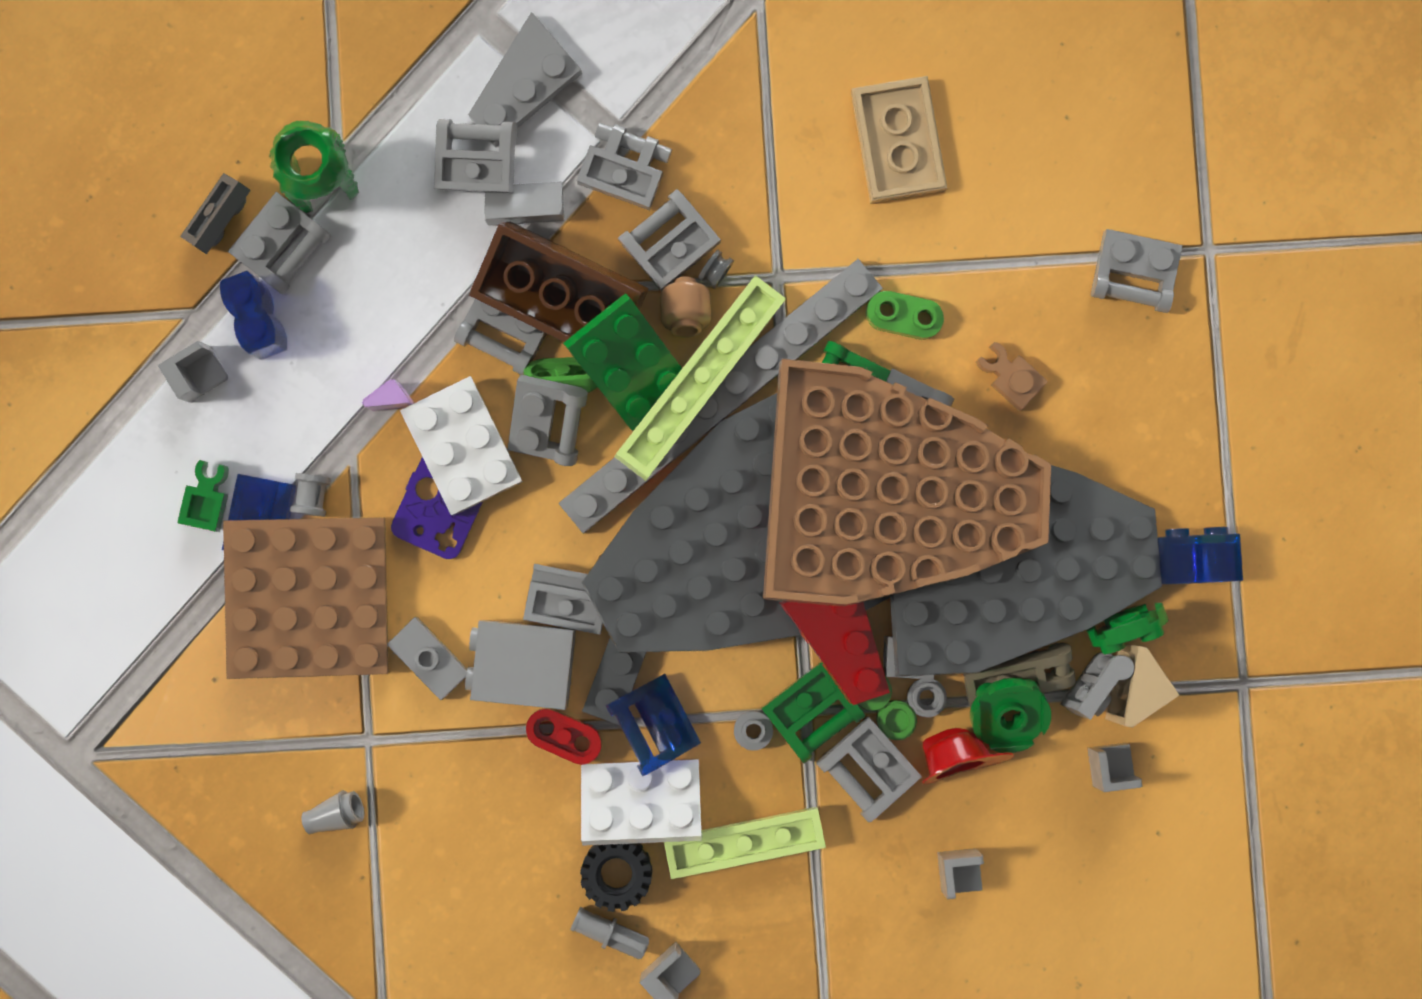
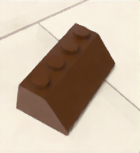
[469,221,649,342]

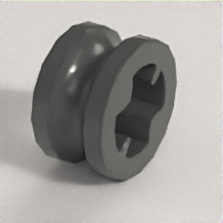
[699,250,734,289]

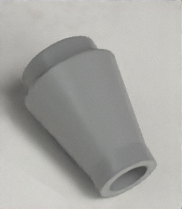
[301,790,364,834]

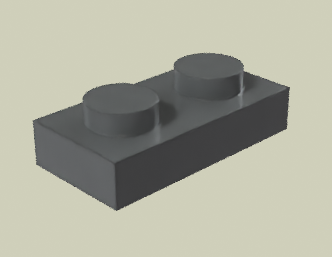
[180,173,251,254]
[582,638,646,725]

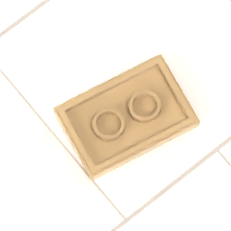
[851,76,947,204]

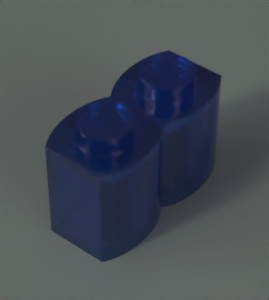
[220,271,287,360]
[1158,527,1243,585]

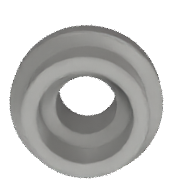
[907,679,947,717]
[734,711,773,750]

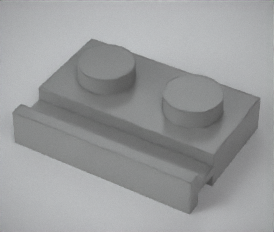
[523,564,603,635]

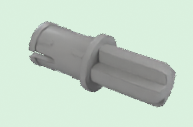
[570,907,649,959]

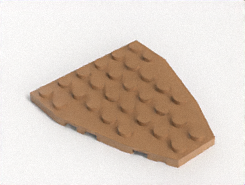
[763,359,1051,606]

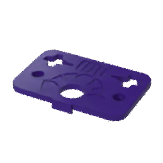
[391,457,483,559]

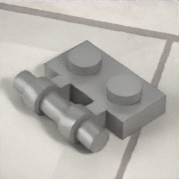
[577,123,672,211]

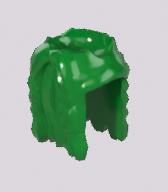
[269,121,359,213]

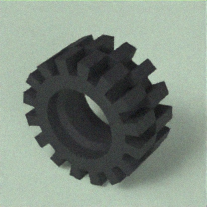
[580,843,653,912]

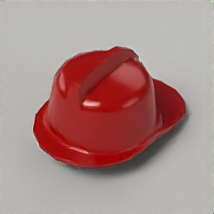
[922,728,1014,785]

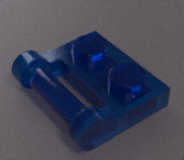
[605,674,701,777]

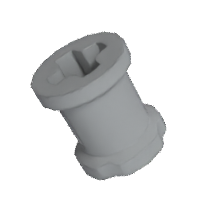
[290,473,331,517]

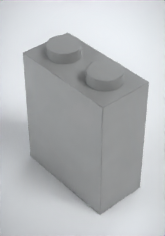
[465,620,576,710]

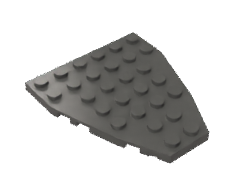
[582,393,890,653]
[890,465,1162,677]

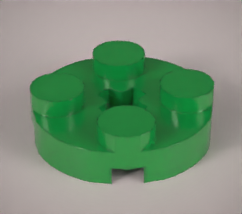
[1087,603,1169,655]
[970,678,1051,753]

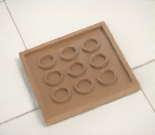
[223,517,389,679]

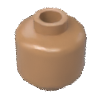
[660,277,711,338]

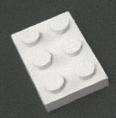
[400,376,523,516]
[581,759,702,846]

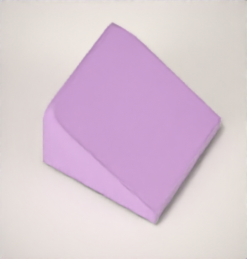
[362,379,415,411]

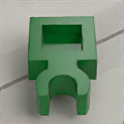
[177,460,229,532]

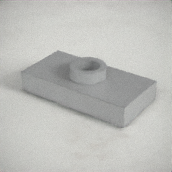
[387,617,467,700]

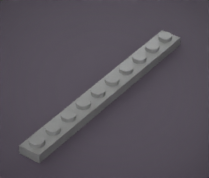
[558,259,883,534]

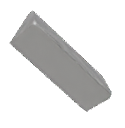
[484,181,565,225]

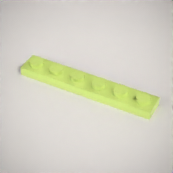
[614,275,786,481]

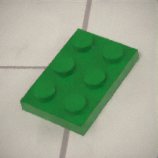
[563,294,682,431]

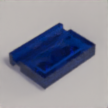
[222,474,297,550]

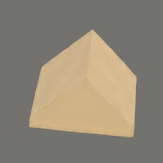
[1105,644,1179,728]

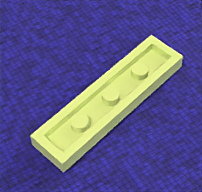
[664,807,826,879]

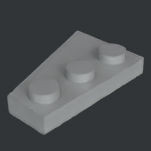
[468,12,582,147]

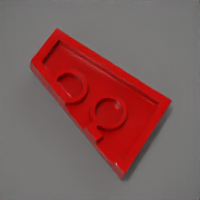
[779,601,890,705]

